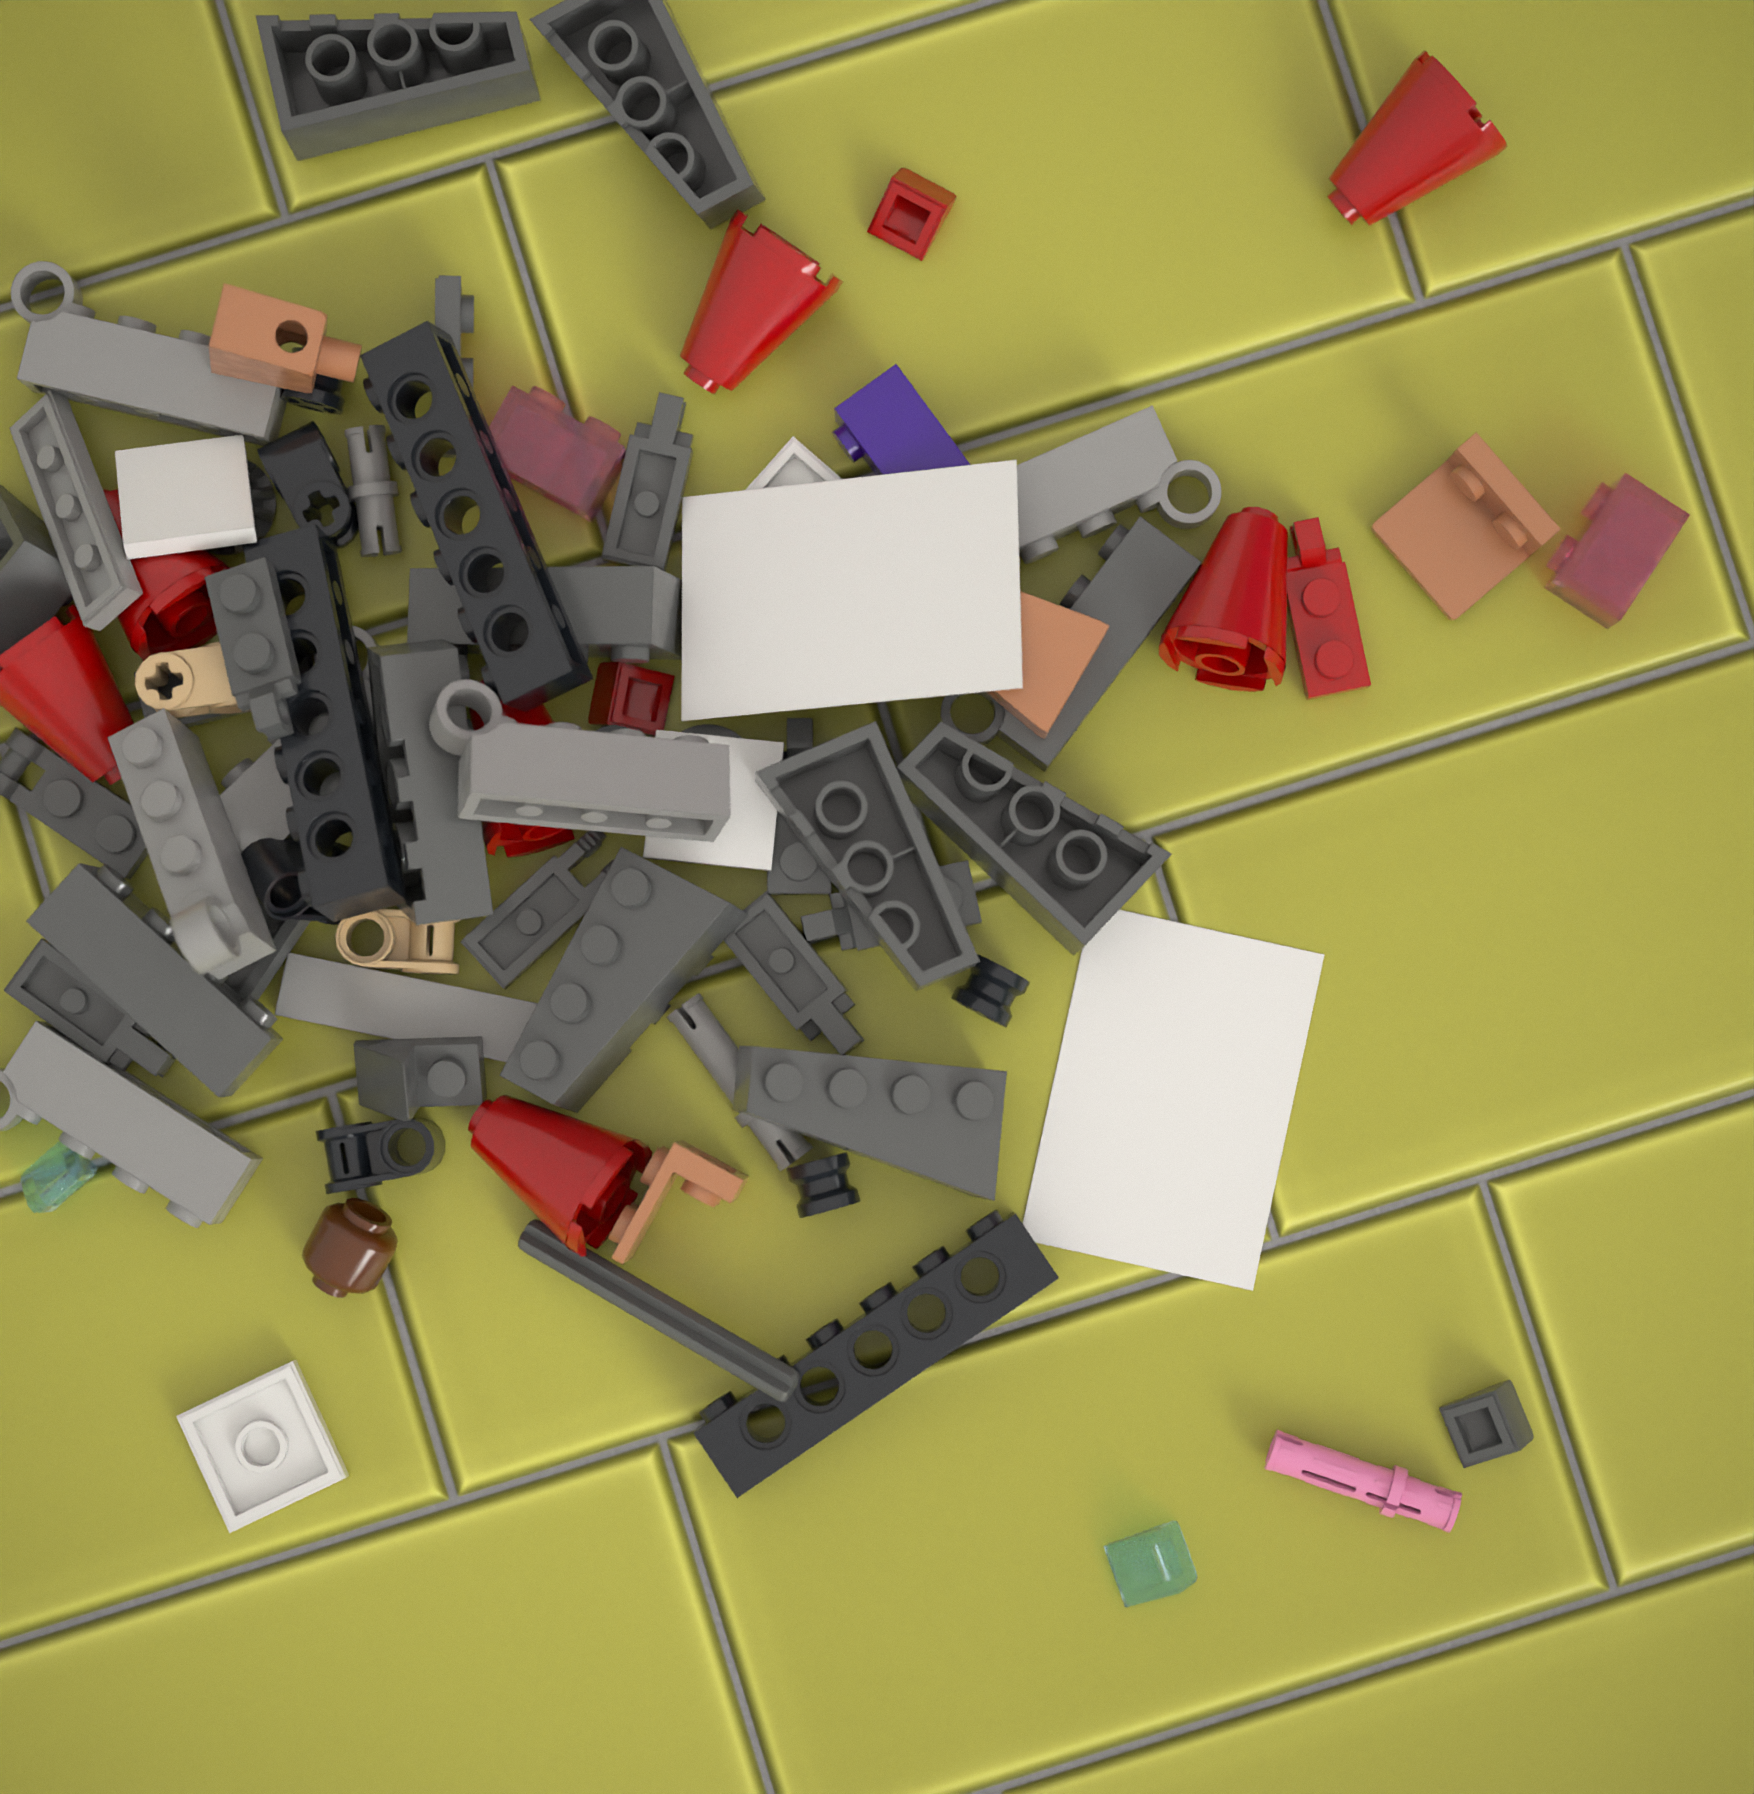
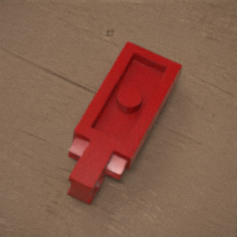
[1287,517,1371,700]

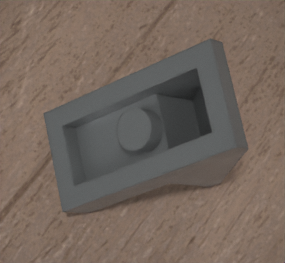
[353,1036,487,1121]

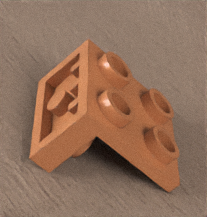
[1371,432,1561,621]
[608,1140,749,1264]

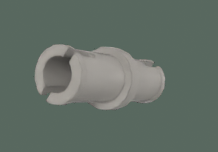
[344,425,402,557]

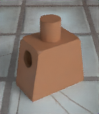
[209,283,362,393]
[986,591,1109,739]

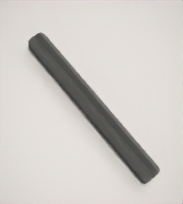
[518,1219,800,1402]

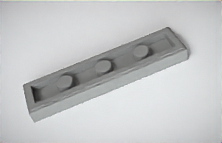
[9,390,143,631]
[275,953,538,1062]

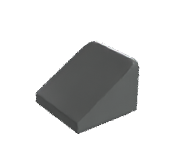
[1439,1380,1534,1468]

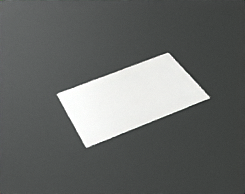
[681,460,1023,721]
[1022,910,1324,1291]

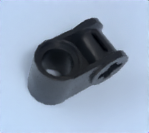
[257,421,359,549]
[241,838,350,925]
[316,1118,446,1195]

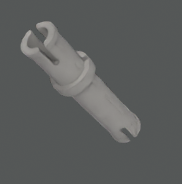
[667,993,813,1172]

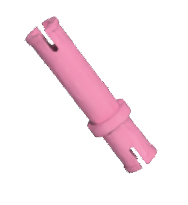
[1264,1429,1462,1533]

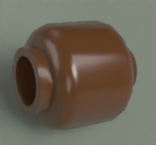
[302,1198,398,1298]

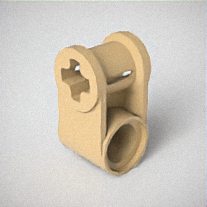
[135,642,251,719]
[335,909,462,975]

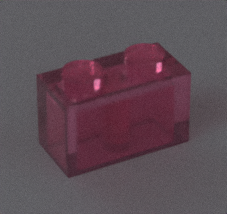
[489,385,626,523]
[1544,473,1690,629]

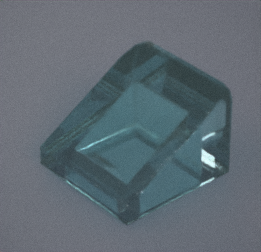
[20,1141,97,1213]
[1103,1521,1198,1607]

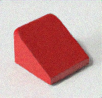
[867,168,957,261]
[588,662,674,737]

